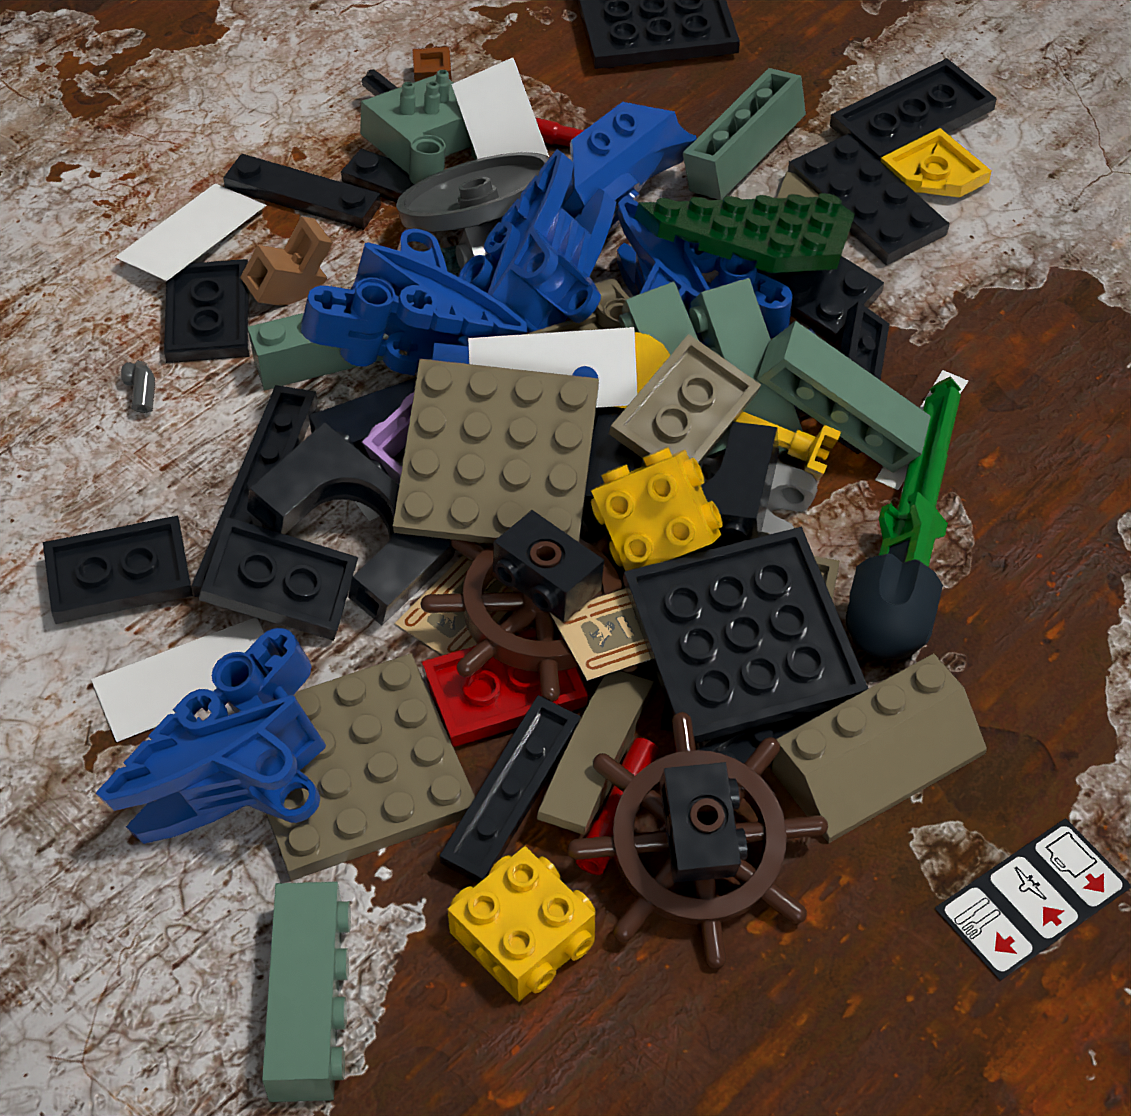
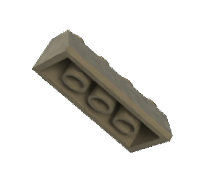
[771,653,987,843]

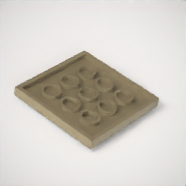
[393,359,599,544]
[230,653,475,881]

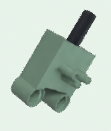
[360,69,477,184]

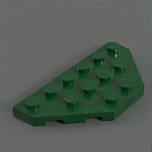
[634,193,855,273]

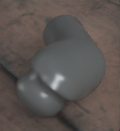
[121,360,155,413]

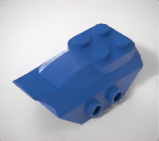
[561,102,697,233]

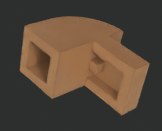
[240,216,333,305]

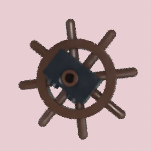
[420,510,638,702]
[567,712,828,969]

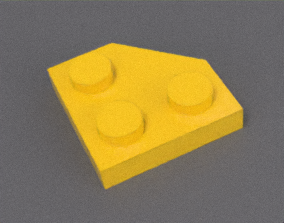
[881,128,992,198]

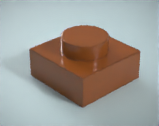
[413,47,452,82]

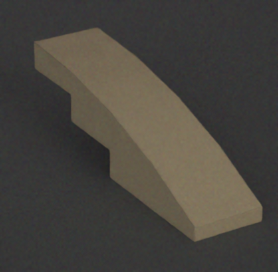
[537,670,654,835]

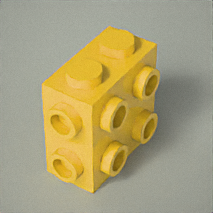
[591,447,723,571]
[447,846,596,1002]

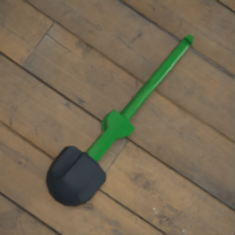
[845,376,961,660]

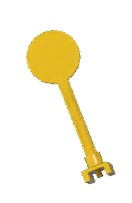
[614,332,841,481]

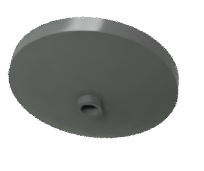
[396,152,550,232]

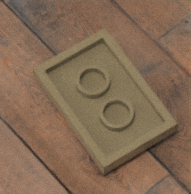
[608,334,761,465]

